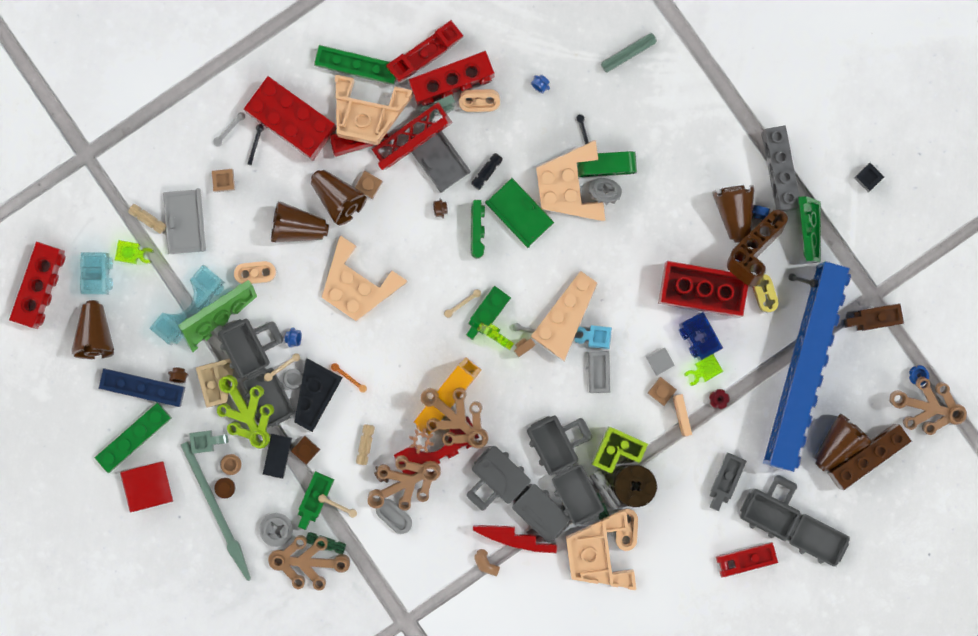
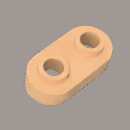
[459,89,500,112]
[234,261,276,284]
[615,508,638,551]

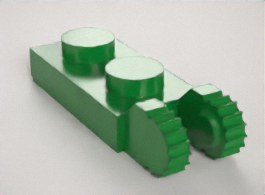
[471,200,485,259]

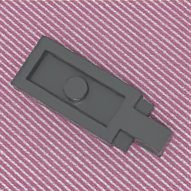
[709,452,747,511]

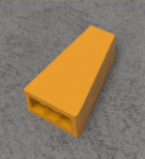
[413,357,482,435]

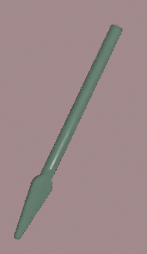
[181,442,251,581]

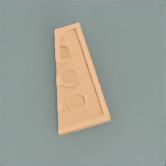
[531,271,597,362]

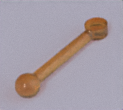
[331,363,367,393]

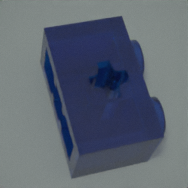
[678,312,723,361]

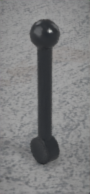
[576,114,589,144]
[247,124,264,166]
[788,273,818,288]

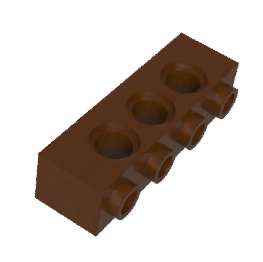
[827,424,912,490]

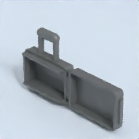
[218,319,295,427]
[527,415,604,525]
[467,446,571,543]
[739,475,850,567]

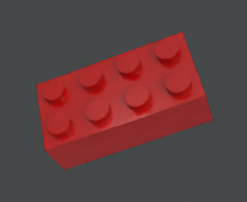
[244,76,337,161]
[658,261,748,318]

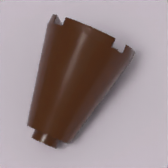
[311,170,367,226]
[712,185,754,243]
[271,201,329,243]
[71,300,114,359]
[814,413,872,471]

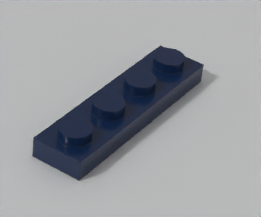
[98,368,186,407]

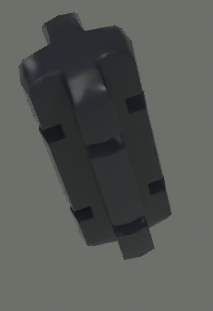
[471,153,503,190]

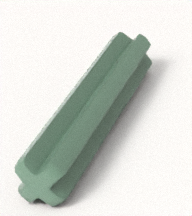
[601,33,657,72]

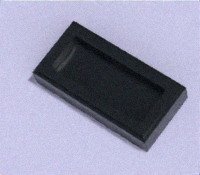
[263,434,292,479]

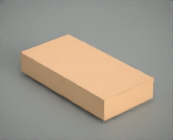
[672,394,692,436]

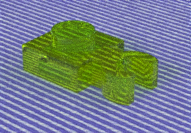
[115,240,154,265]
[477,323,514,350]
[684,354,724,386]

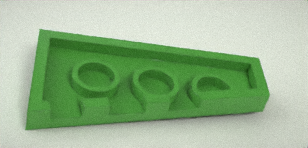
[178,280,257,352]

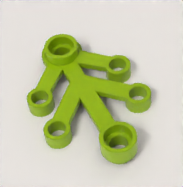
[217,375,274,449]

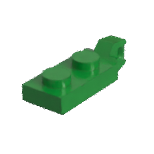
[466,286,511,340]
[298,471,335,530]

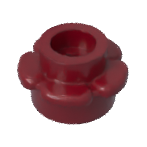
[709,389,730,409]

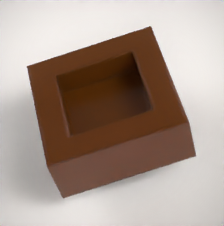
[291,435,321,465]

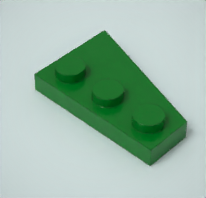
[798,196,821,263]

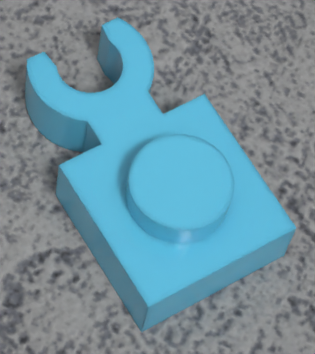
[574,325,612,349]

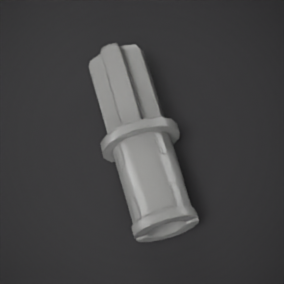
[590,469,622,510]

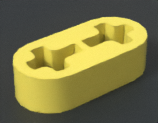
[753,274,779,313]

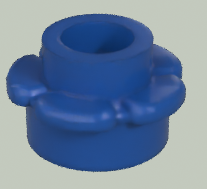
[531,75,550,94]
[752,205,770,220]
[285,327,302,348]
[909,365,929,386]

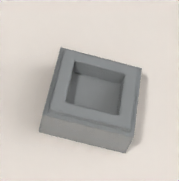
[646,347,675,376]

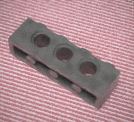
[761,125,800,212]

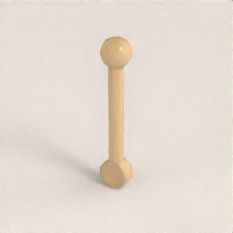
[444,289,481,318]
[264,353,300,382]
[318,495,357,518]

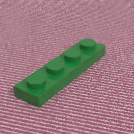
[314,45,396,85]
[94,403,172,473]

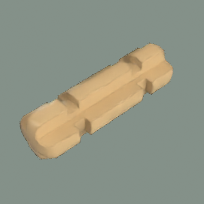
[128,204,166,234]
[356,424,375,465]

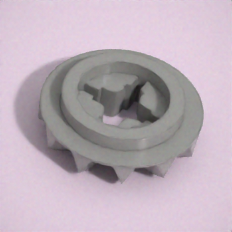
[588,178,622,205]
[260,513,293,547]

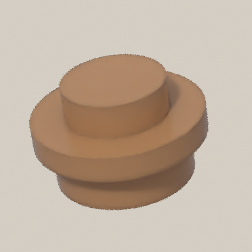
[220,454,242,475]

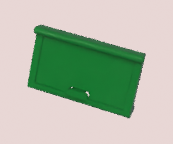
[485,178,555,248]

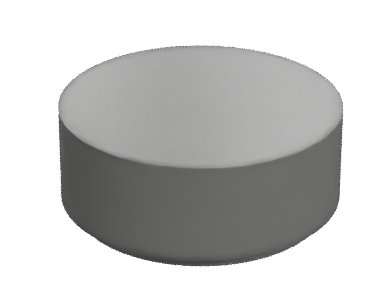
[283,369,303,389]

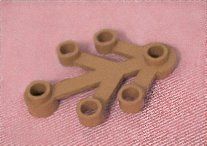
[889,377,967,435]
[420,388,489,448]
[367,456,441,511]
[268,535,350,591]

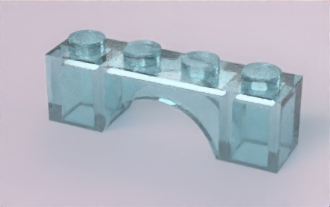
[149,265,225,345]

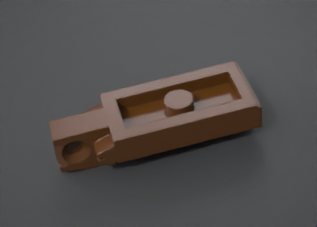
[843,303,904,331]

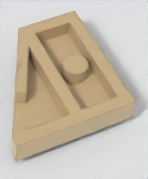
[196,359,234,408]

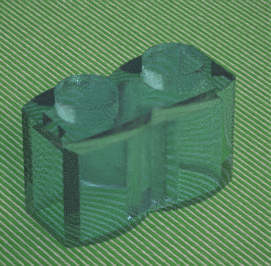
[80,252,113,295]

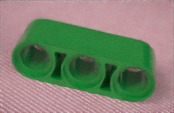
[577,151,637,177]

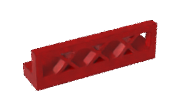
[372,102,453,170]

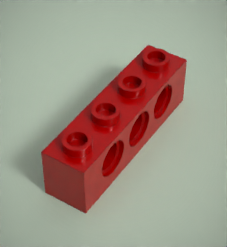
[408,51,495,107]
[9,241,66,329]

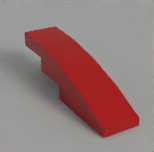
[473,525,557,554]

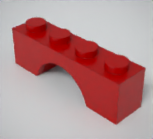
[394,416,480,475]

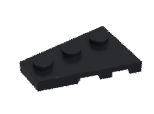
[294,357,343,432]

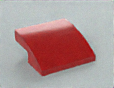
[120,461,173,513]

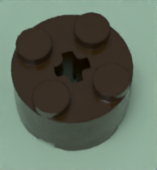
[613,464,657,508]

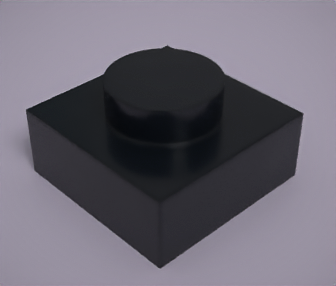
[854,163,884,192]

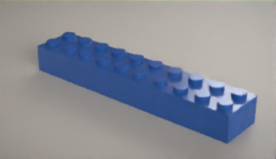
[763,261,851,472]

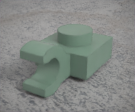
[420,94,456,122]
[189,430,229,454]

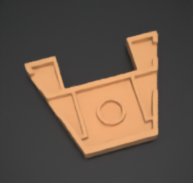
[335,75,413,145]
[536,140,605,221]
[322,236,407,321]
[566,509,636,590]

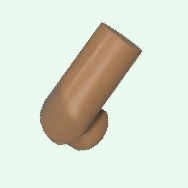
[474,549,500,577]

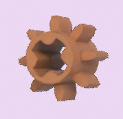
[409,428,434,454]

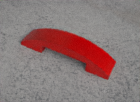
[386,20,464,82]

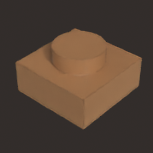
[212,169,235,192]
[355,171,383,200]
[514,338,536,358]
[647,377,677,406]

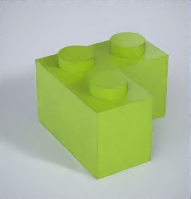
[591,426,648,474]

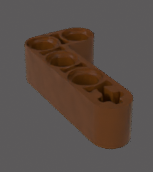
[727,210,788,287]

